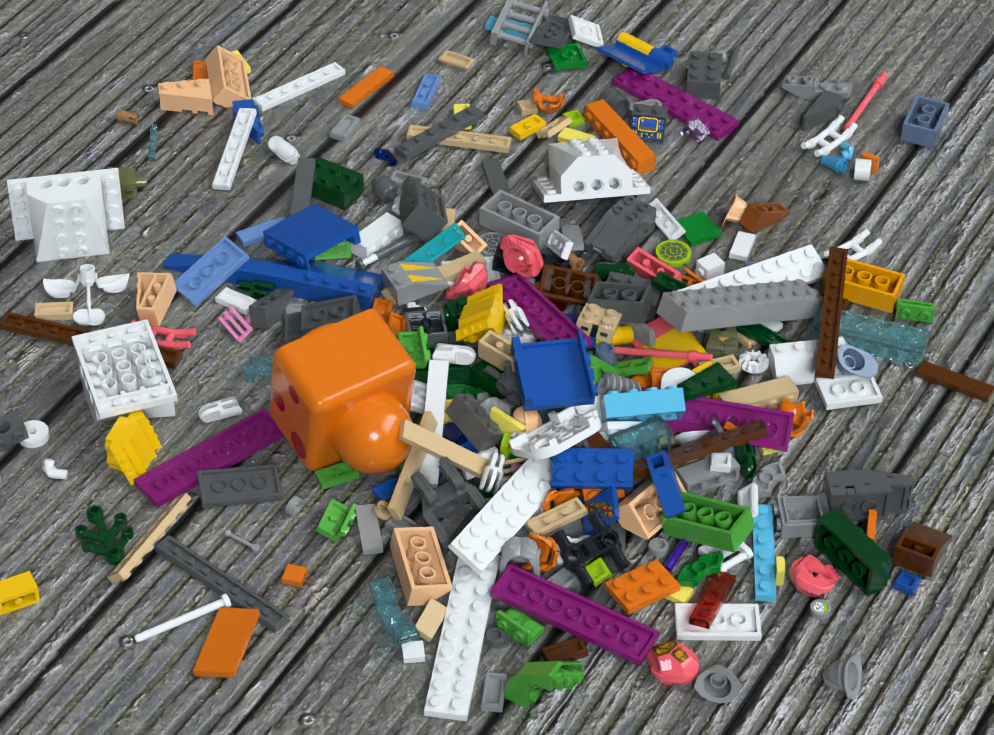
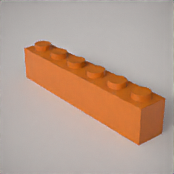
[584,99,656,175]

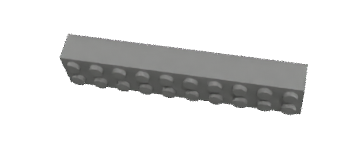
[657,279,824,332]

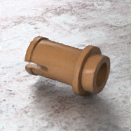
[116,109,139,125]

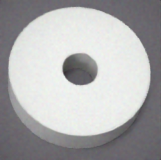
[19,420,49,448]

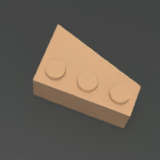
[158,79,213,115]
[136,272,177,327]

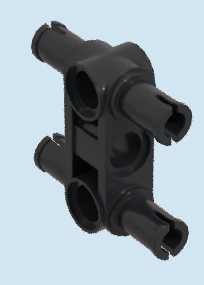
[552,512,630,589]

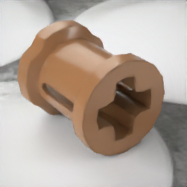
[568,251,585,271]

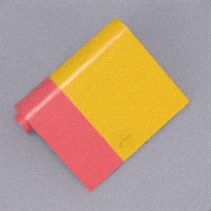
[632,316,708,368]

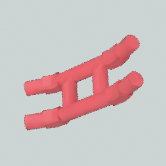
[131,319,196,351]

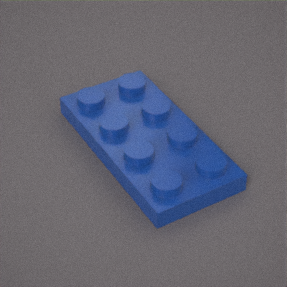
[551,448,634,490]

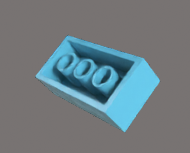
[600,386,686,423]

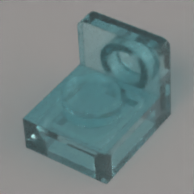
[244,356,273,382]

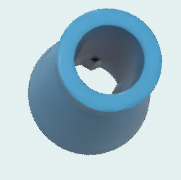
[821,155,848,174]

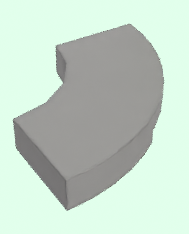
[752,461,786,498]

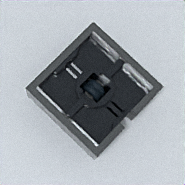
[405,309,448,346]

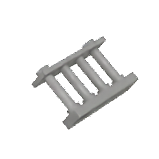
[490,0,550,55]

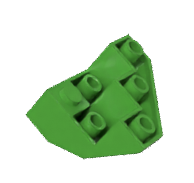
[505,661,584,708]

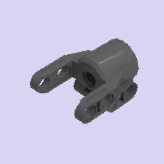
[411,456,487,551]

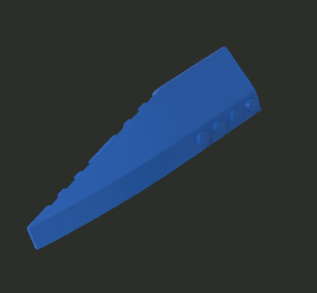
[163,254,385,312]

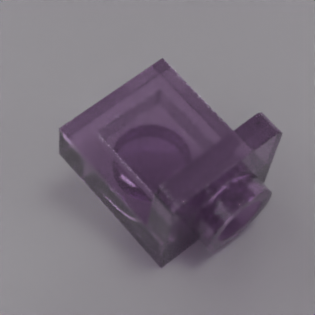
[680,117,711,144]

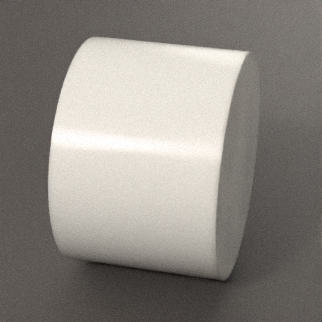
[854,158,871,181]

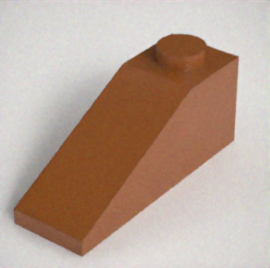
[739,202,790,232]

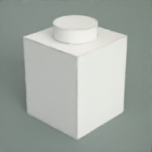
[695,253,725,280]

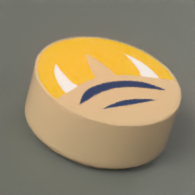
[374,500,392,520]

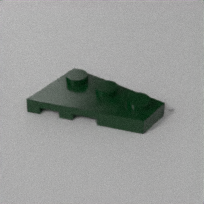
[677,362,738,401]

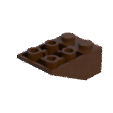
[892,521,952,578]

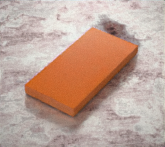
[193,607,260,678]

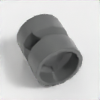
[599,87,630,117]

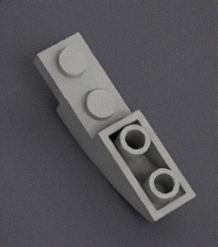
[782,75,853,101]

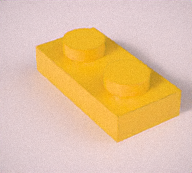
[509,114,546,140]

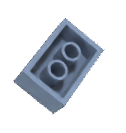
[900,95,950,149]

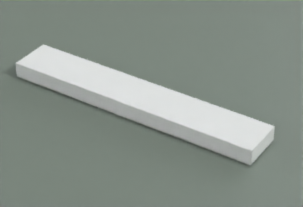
[253,62,345,112]
[212,108,257,190]

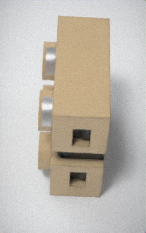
[576,303,622,344]

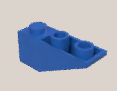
[232,99,263,144]
[646,450,686,519]

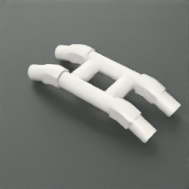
[801,115,858,157]
[819,228,883,261]

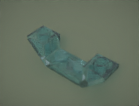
[369,576,420,645]

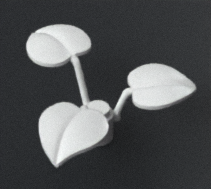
[43,264,129,326]

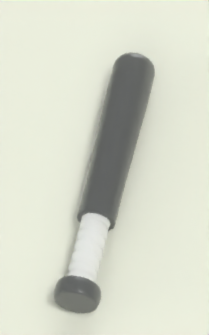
[355,234,416,270]

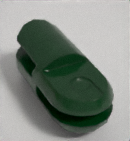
[594,262,635,280]
[235,280,276,299]
[735,442,758,479]

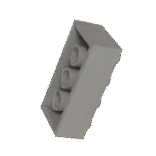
[479,189,560,250]

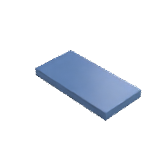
[174,236,250,308]

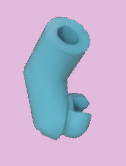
[840,141,854,161]

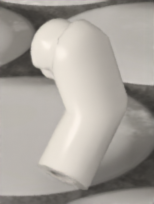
[42,459,68,480]

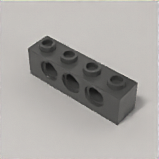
[0,410,29,452]

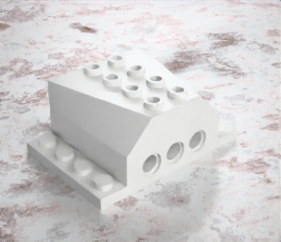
[532,137,650,203]
[7,168,125,262]
[72,319,178,421]

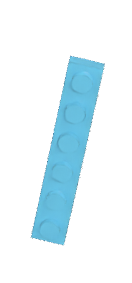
[752,504,776,601]

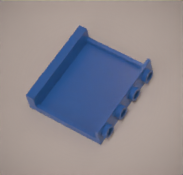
[263,204,361,271]
[511,330,598,412]

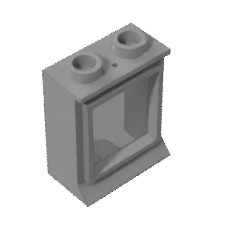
[772,491,830,538]

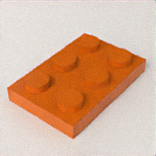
[605,559,681,615]

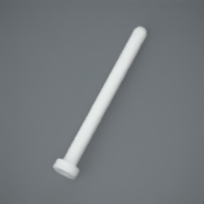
[134,593,231,642]

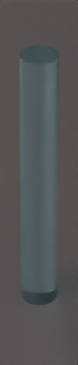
[148,124,158,162]

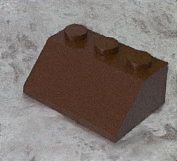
[539,264,599,306]

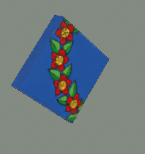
[582,485,620,536]

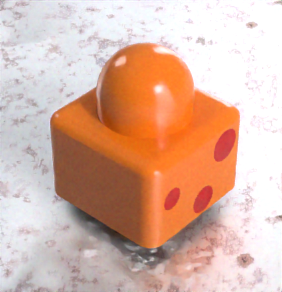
[270,309,416,475]

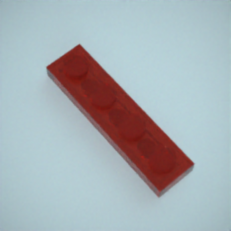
[689,572,736,629]

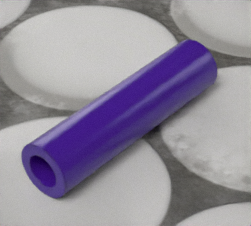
[663,539,688,573]

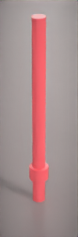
[843,72,888,131]
[614,346,713,362]

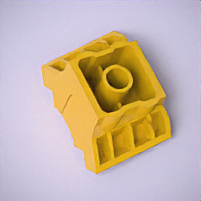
[456,284,506,343]
[105,410,163,486]

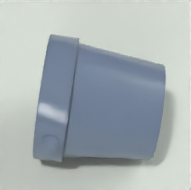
[594,342,617,367]

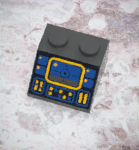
[630,104,668,145]

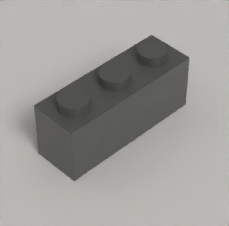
[445,394,504,452]

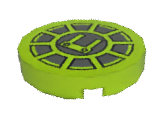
[655,240,692,268]

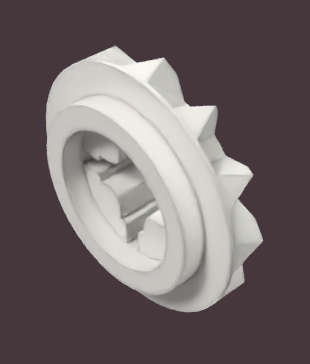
[738,350,769,373]

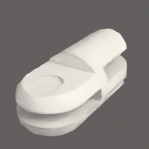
[268,136,300,165]
[503,299,529,334]
[432,343,476,365]
[198,396,242,423]
[478,452,505,495]

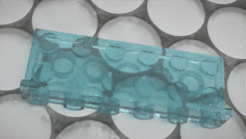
[811,306,932,366]

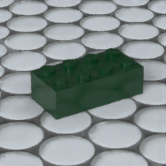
[814,508,892,597]

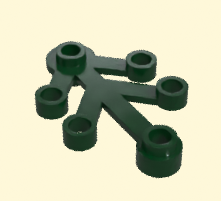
[75,505,134,565]

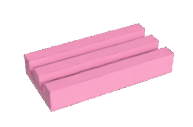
[218,305,253,342]

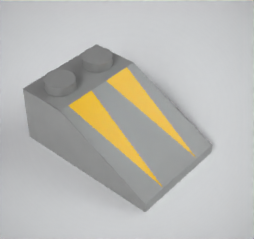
[381,262,449,306]

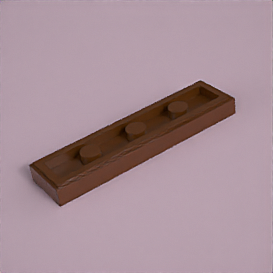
[915,360,994,403]

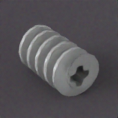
[597,372,641,395]

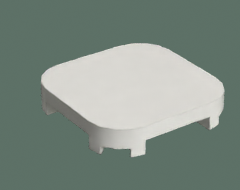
[507,407,602,460]

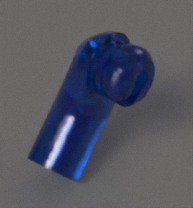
[374,148,398,166]

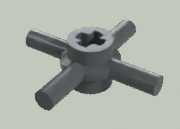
[484,361,521,399]

